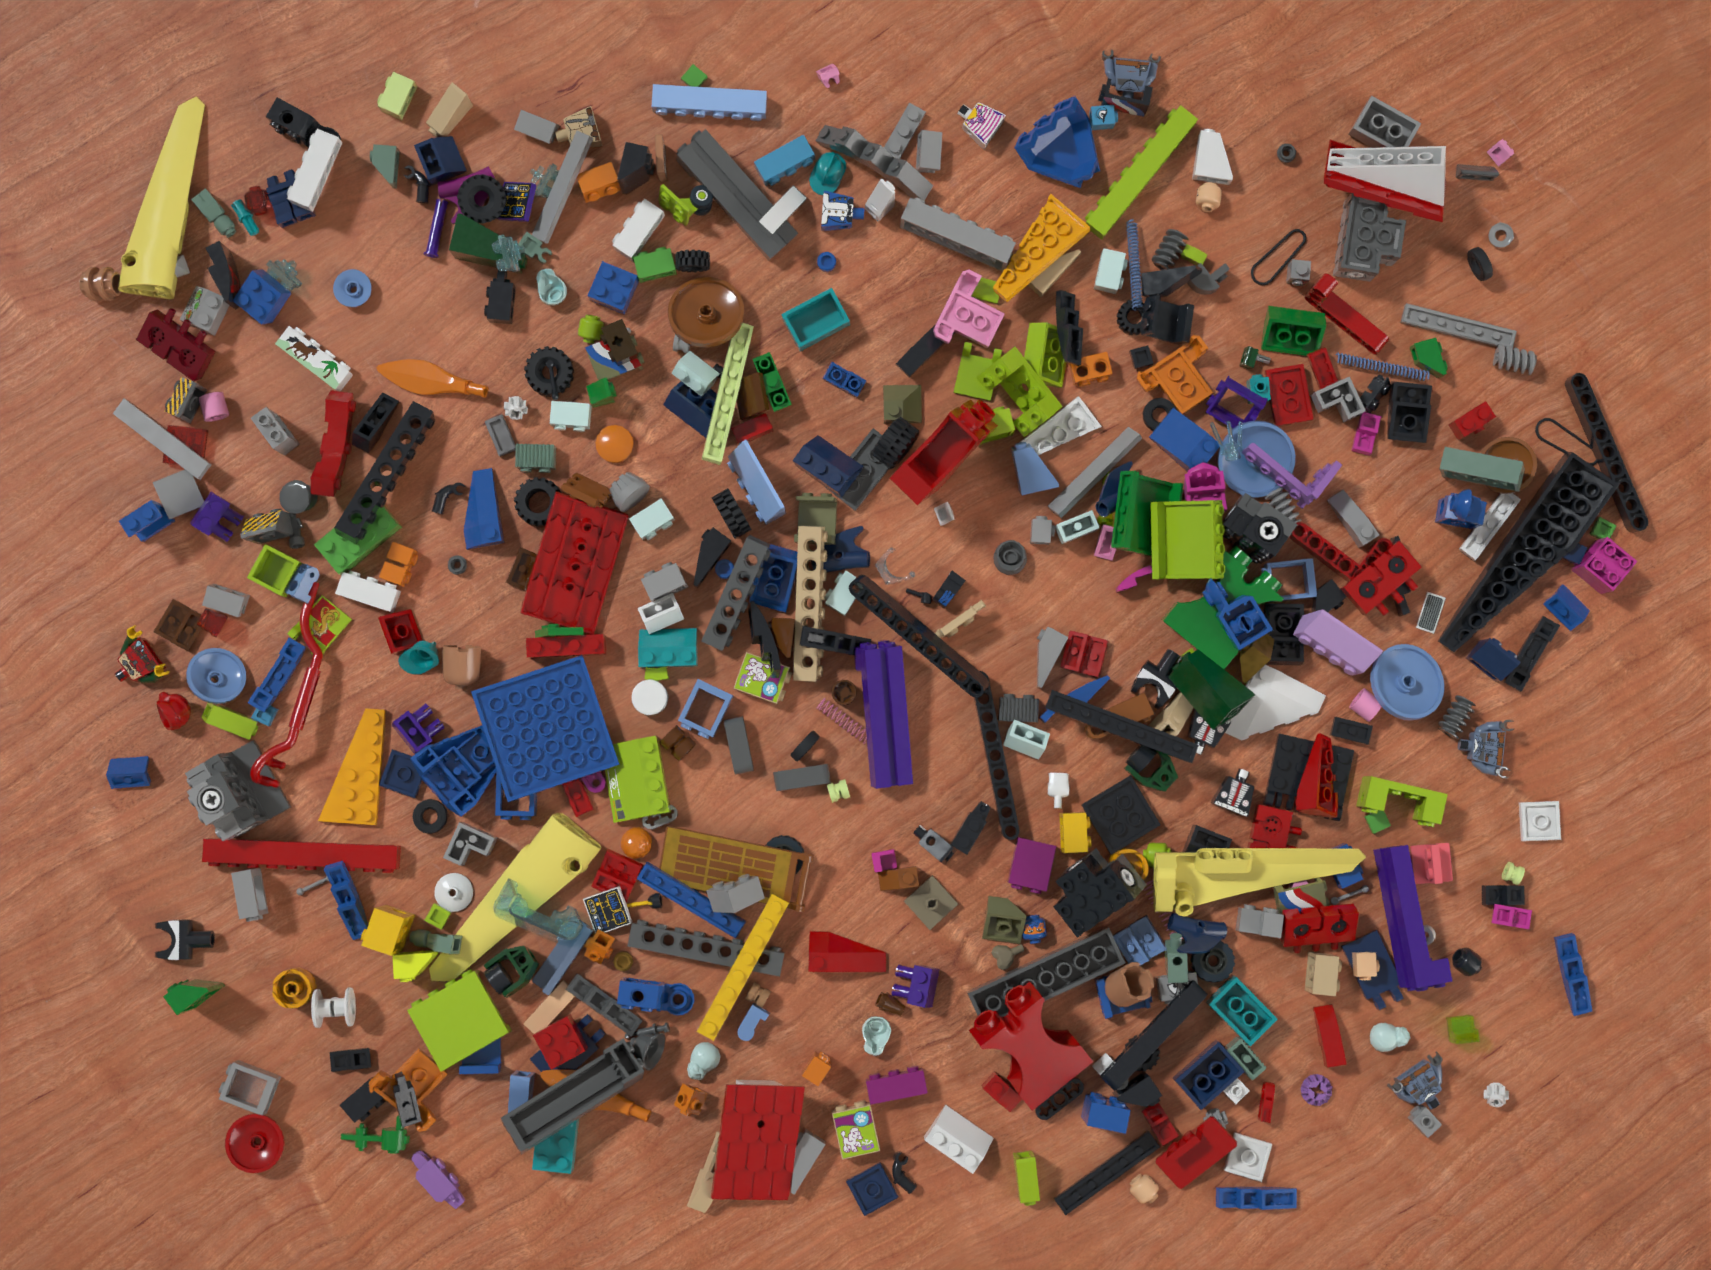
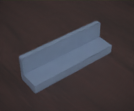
[532,917,594,996]

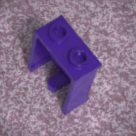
[1206,376,1268,429]

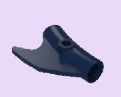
[1095,461,1133,517]
[811,526,870,573]
[1167,913,1227,954]

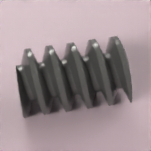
[1151,229,1189,270]
[1438,695,1476,739]

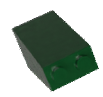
[449,213,528,274]
[1168,650,1255,730]

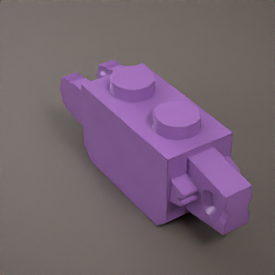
[412,1150,465,1209]

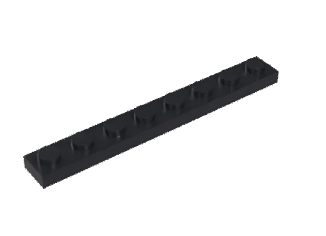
[1045,690,1199,763]

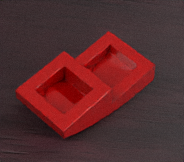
[1142,1102,1179,1147]

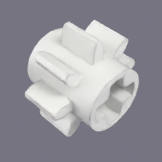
[504,396,528,420]
[1484,1083,1509,1107]

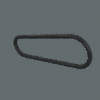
[1251,229,1306,285]
[1535,418,1598,466]

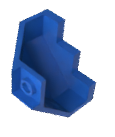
[1014,96,1100,188]

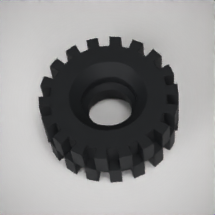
[457,174,506,223]
[524,346,574,397]
[711,488,752,539]

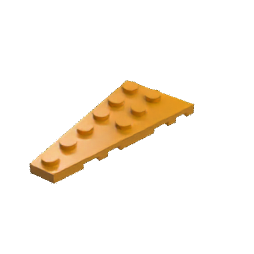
[993,194,1090,302]
[318,708,386,825]

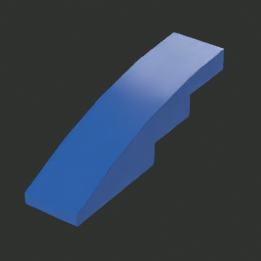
[1039,675,1110,723]
[324,861,369,940]
[1554,933,1593,1016]
[1216,1187,1297,1210]

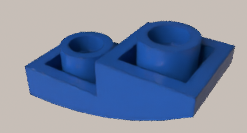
[822,362,866,397]

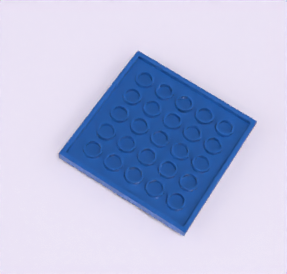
[471,655,619,802]

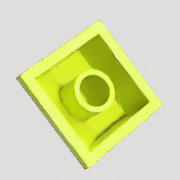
[392,950,439,982]

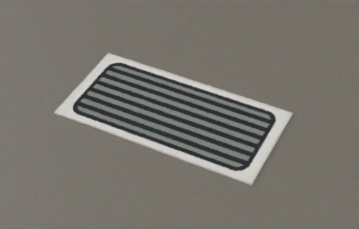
[1416,592,1446,634]

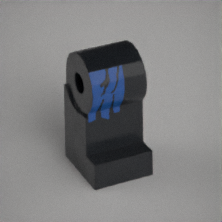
[932,570,966,609]

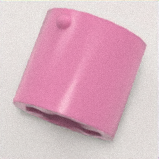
[199,392,229,422]
[1349,688,1382,722]

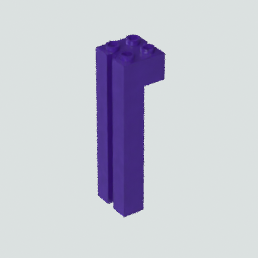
[854,640,913,789]
[1373,845,1452,991]

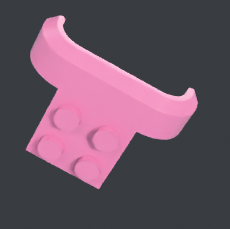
[933,270,1004,348]

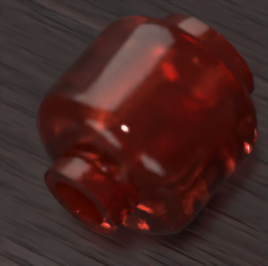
[244,186,271,216]

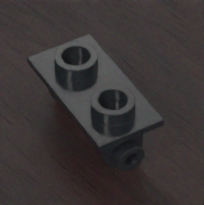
[1360,375,1391,413]

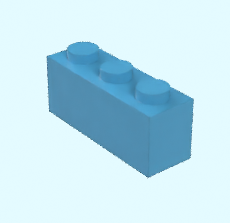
[754,134,815,186]

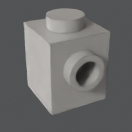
[1286,259,1311,286]
[1030,516,1055,545]
[1407,1105,1442,1138]

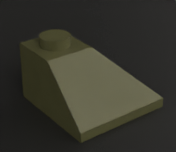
[883,385,922,424]
[982,896,1026,944]

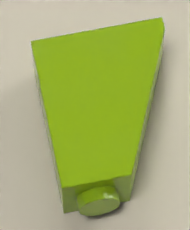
[201,703,258,740]
[1013,1151,1040,1206]

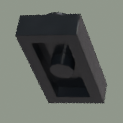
[1330,717,1373,745]

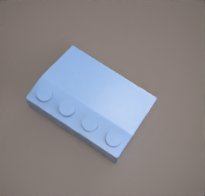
[727,440,786,525]

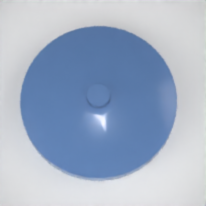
[1218,421,1295,497]
[1370,644,1444,720]

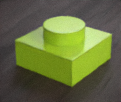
[424,903,452,930]

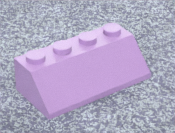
[1293,609,1383,675]

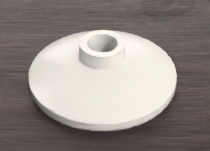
[435,873,473,912]

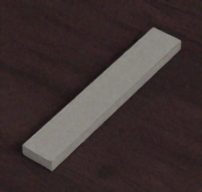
[532,131,594,244]
[1400,303,1517,349]
[113,398,212,480]
[1048,427,1142,518]

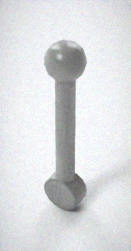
[296,876,329,895]
[1330,885,1369,905]

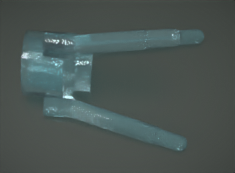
[1210,421,1243,461]

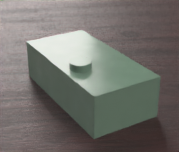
[1439,447,1525,492]

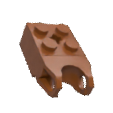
[1084,693,1154,739]

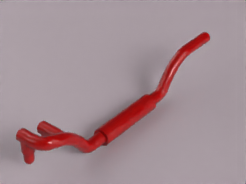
[250,582,323,788]

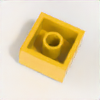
[1059,812,1091,853]

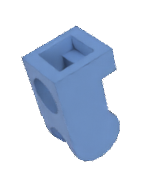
[285,564,319,604]
[737,1003,770,1041]

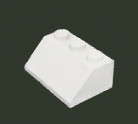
[924,1104,994,1174]

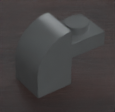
[1187,263,1230,295]

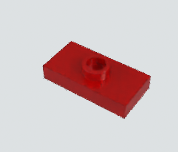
[1307,347,1338,389]

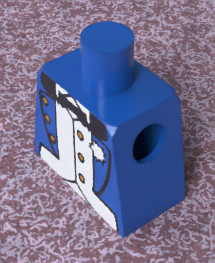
[821,191,865,231]

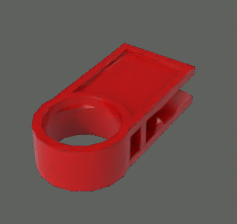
[1258,1082,1275,1123]

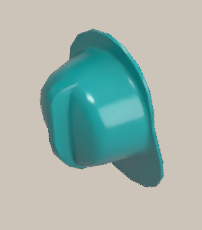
[809,152,846,195]
[398,640,439,674]

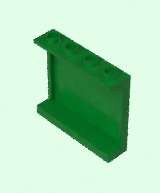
[1111,471,1184,557]

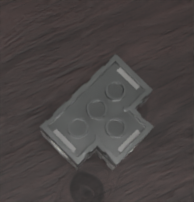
[1333,193,1406,282]
[185,752,268,841]

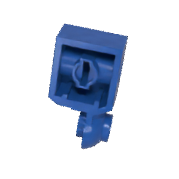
[1435,489,1487,529]
[1202,578,1273,650]
[617,977,694,1015]

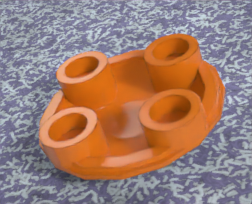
[595,425,633,463]

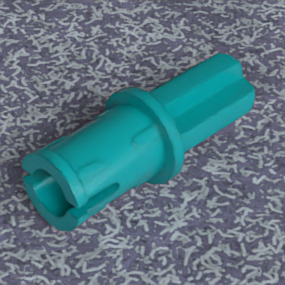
[231,199,259,236]

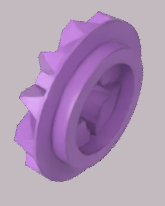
[1301,1074,1332,1106]

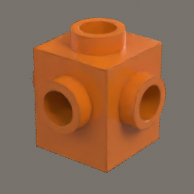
[584,929,615,965]
[674,1083,708,1116]

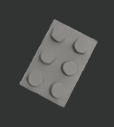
[1348,96,1421,148]

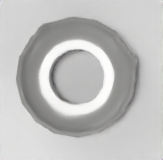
[1488,222,1514,248]

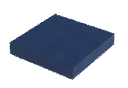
[379,749,423,798]
[846,1162,899,1216]

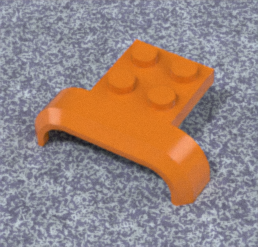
[1137,335,1213,414]
[369,1049,448,1132]

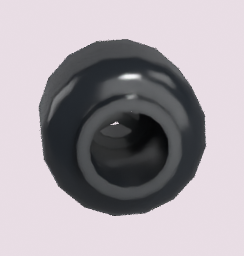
[1452,947,1482,976]

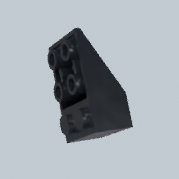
[1182,825,1232,853]

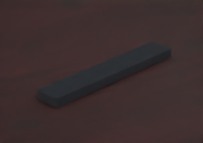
[1054,1131,1160,1215]

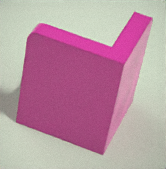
[871,849,897,872]

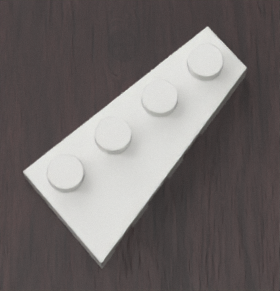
[1019,396,1102,455]

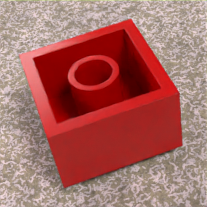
[533,1014,588,1070]

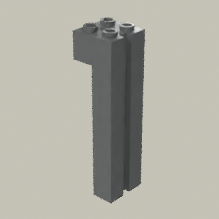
[676,129,798,261]
[501,1038,645,1155]

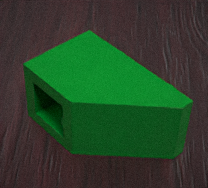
[1410,338,1448,378]
[586,377,617,408]

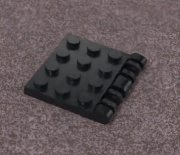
[1263,734,1354,821]

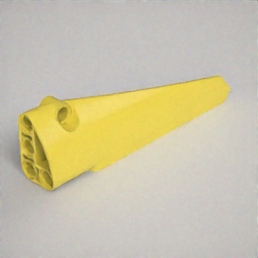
[118,96,205,299]
[429,813,601,981]
[1153,848,1366,916]

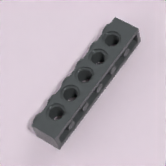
[702,535,771,651]

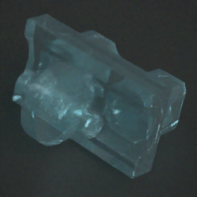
[530,163,559,199]
[492,234,525,272]
[266,259,302,291]

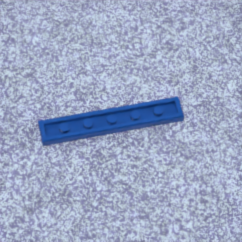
[637,862,746,939]

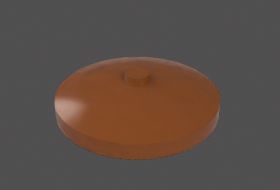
[668,277,744,347]

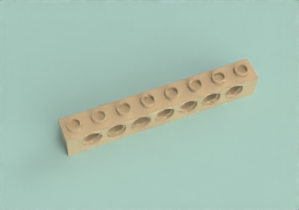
[793,526,828,682]

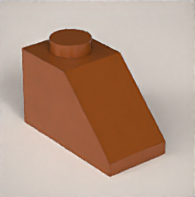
[878,866,919,891]

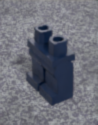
[266,169,316,228]

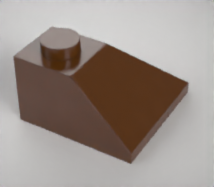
[768,618,795,659]

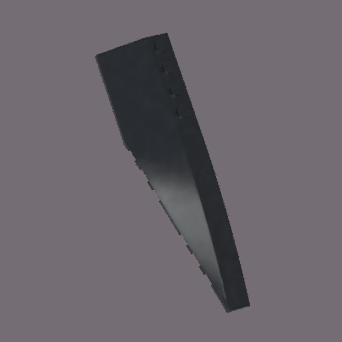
[1438,452,1619,652]

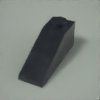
[1141,265,1202,300]
[352,392,399,453]
[693,527,732,588]

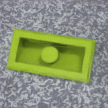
[971,277,999,304]

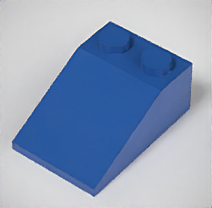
[1149,408,1221,472]
[749,544,798,613]

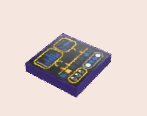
[496,182,537,222]

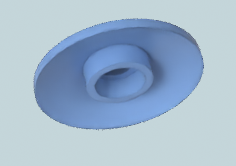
[333,269,372,307]

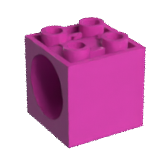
[1571,537,1638,594]

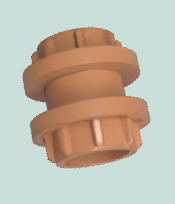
[79,267,121,301]

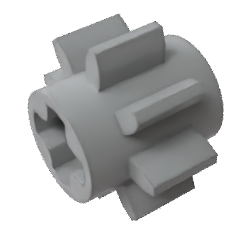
[1203,1108,1228,1129]

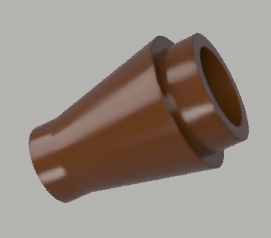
[875,992,905,1016]

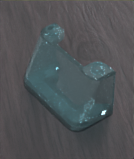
[493,878,583,942]

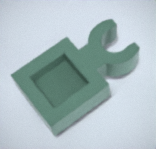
[518,232,552,264]

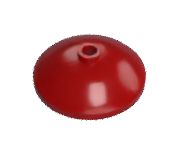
[225,1113,285,1173]

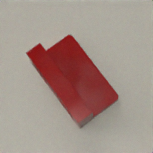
[731,413,774,445]

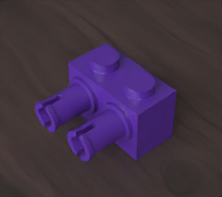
[190,491,244,542]
[392,703,445,754]
[892,964,940,1008]

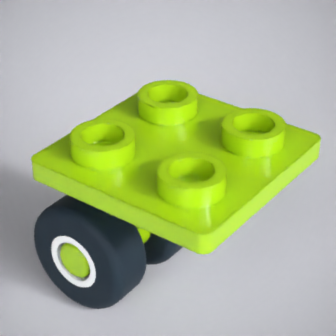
[659,184,713,226]

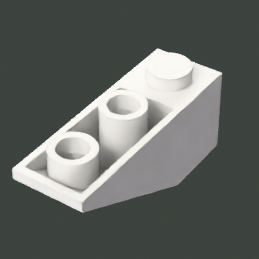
[865,179,895,222]

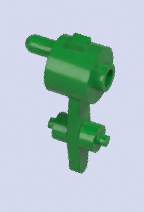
[341,1115,410,1154]

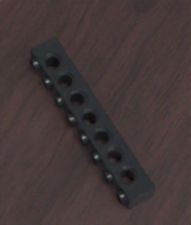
[334,401,435,545]

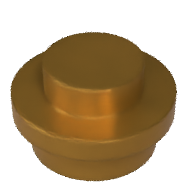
[613,952,633,971]

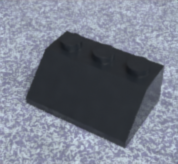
[617,142,655,195]

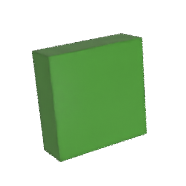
[681,64,708,87]
[1589,517,1617,539]
[1364,811,1391,834]

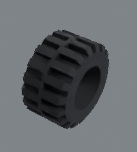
[872,417,920,469]
[514,477,562,527]

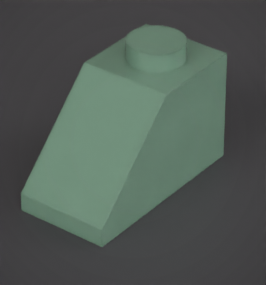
[370,144,400,188]

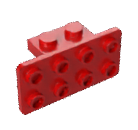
[1155,1116,1237,1189]

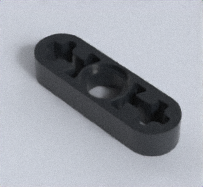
[1035,1077,1084,1120]

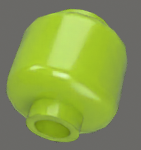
[578,314,604,344]
[1143,843,1172,868]

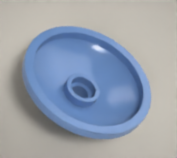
[186,648,246,704]

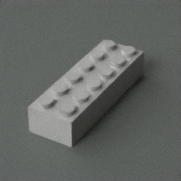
[900,198,1016,271]

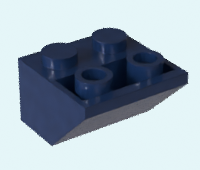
[414,136,467,186]
[1466,638,1521,682]

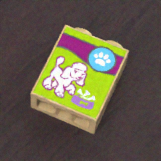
[733,652,792,704]
[832,1100,880,1160]

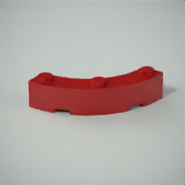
[310,390,356,497]

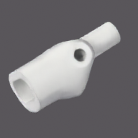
[1048,773,1069,809]

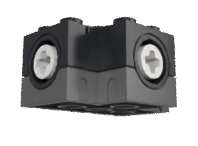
[1223,493,1298,564]
[1053,848,1147,938]

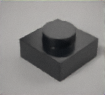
[1129,345,1153,370]

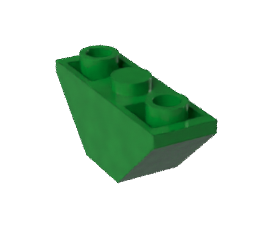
[752,352,792,412]

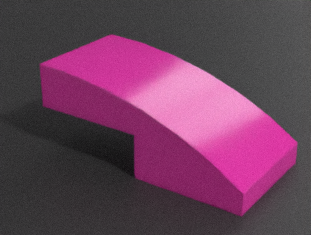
[1351,412,1381,456]
[1116,565,1152,593]
[1491,904,1532,929]

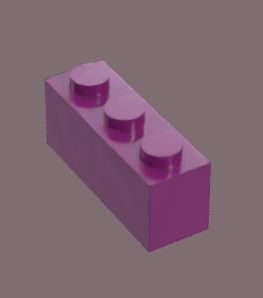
[866,1066,928,1105]

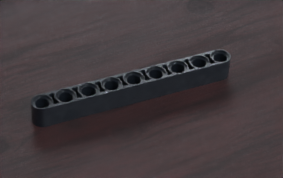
[1565,373,1648,533]
[849,575,989,698]
[974,671,1019,840]

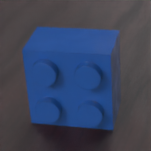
[587,261,639,315]
[233,269,292,325]

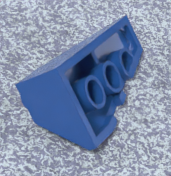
[463,468,505,550]

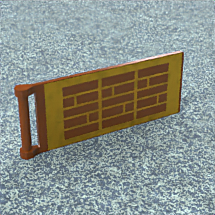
[659,826,814,912]

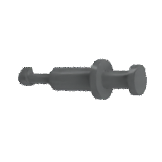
[625,1022,670,1039]

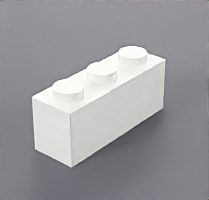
[612,198,665,262]
[335,570,401,613]

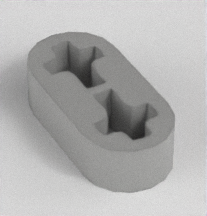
[642,805,678,829]

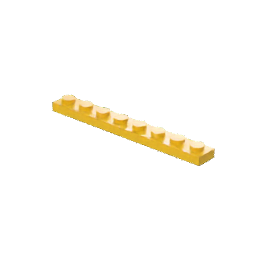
[697,893,789,1041]

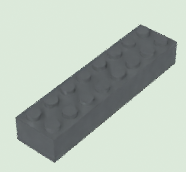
[967,926,1125,1017]

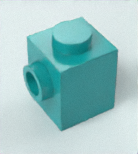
[1246,374,1271,404]

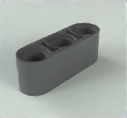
[724,716,754,775]
[773,764,831,791]

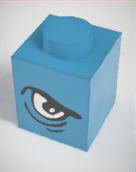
[1089,105,1118,130]

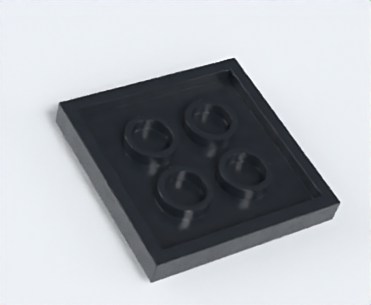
[1081,775,1161,855]

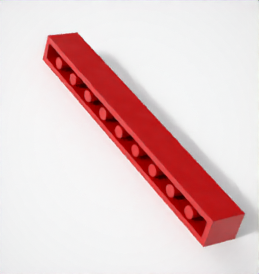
[202,838,401,873]

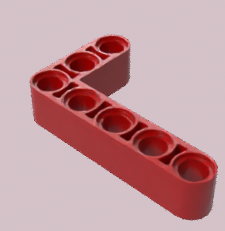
[1304,273,1389,355]
[1289,522,1393,582]

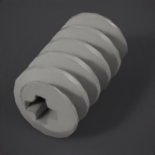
[1493,344,1537,375]
[1265,487,1302,523]

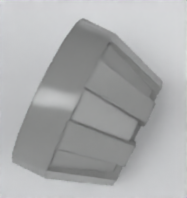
[610,472,650,512]

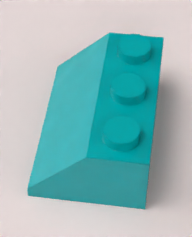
[638,628,698,668]

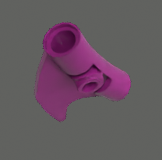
[438,166,495,224]

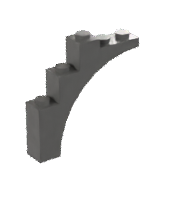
[816,125,933,201]

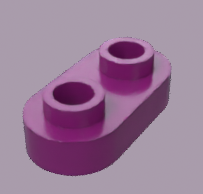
[581,771,606,793]

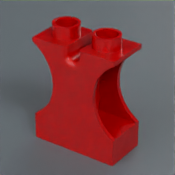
[889,399,998,506]
[969,982,1093,1111]

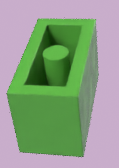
[633,247,677,283]

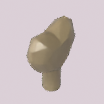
[991,944,1024,970]

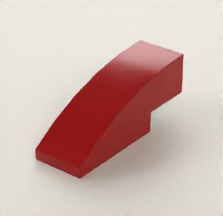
[1313,1004,1347,1068]

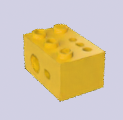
[360,905,415,956]

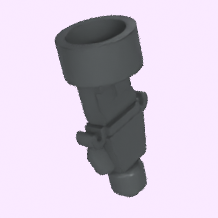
[288,513,305,549]

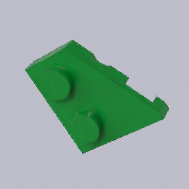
[535,624,584,638]

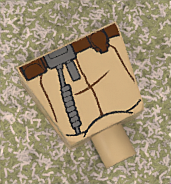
[555,106,603,147]

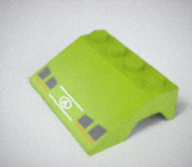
[605,736,671,823]

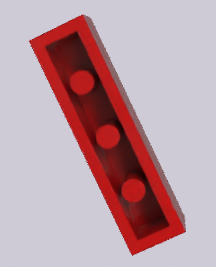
[526,634,606,659]

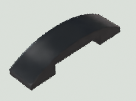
[1504,616,1560,692]

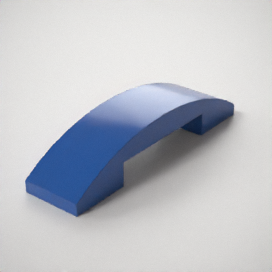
[248,637,306,713]

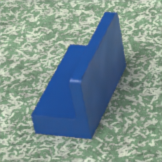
[1543,584,1590,631]
[106,756,151,789]

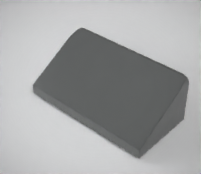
[1456,164,1499,181]

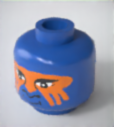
[1022,915,1047,944]

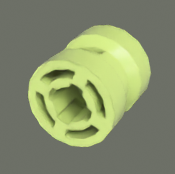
[827,779,851,803]

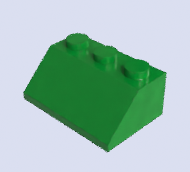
[1261,305,1326,356]
[163,979,225,1015]

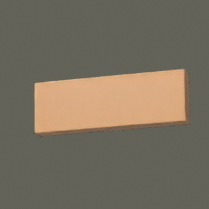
[524,980,575,1034]

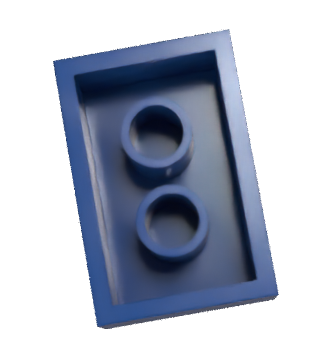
[1081,1092,1131,1134]

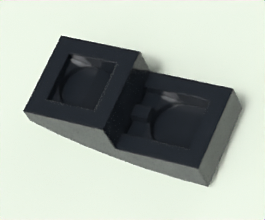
[1482,885,1525,905]
[330,1048,371,1072]

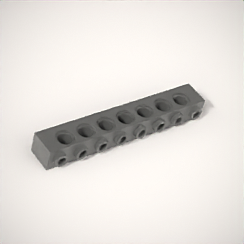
[627,920,785,977]

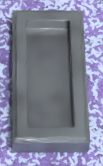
[484,414,516,457]

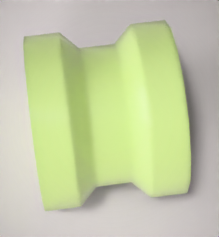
[1502,862,1525,885]

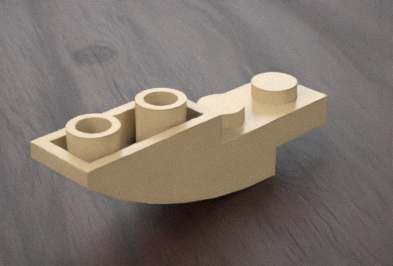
[687,1132,719,1213]

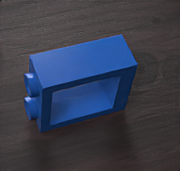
[495,771,537,820]

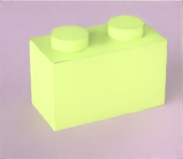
[377,72,418,120]

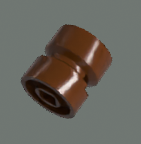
[832,680,856,705]
[660,725,696,761]

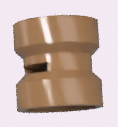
[745,982,771,1008]

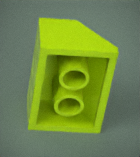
[1024,322,1066,388]

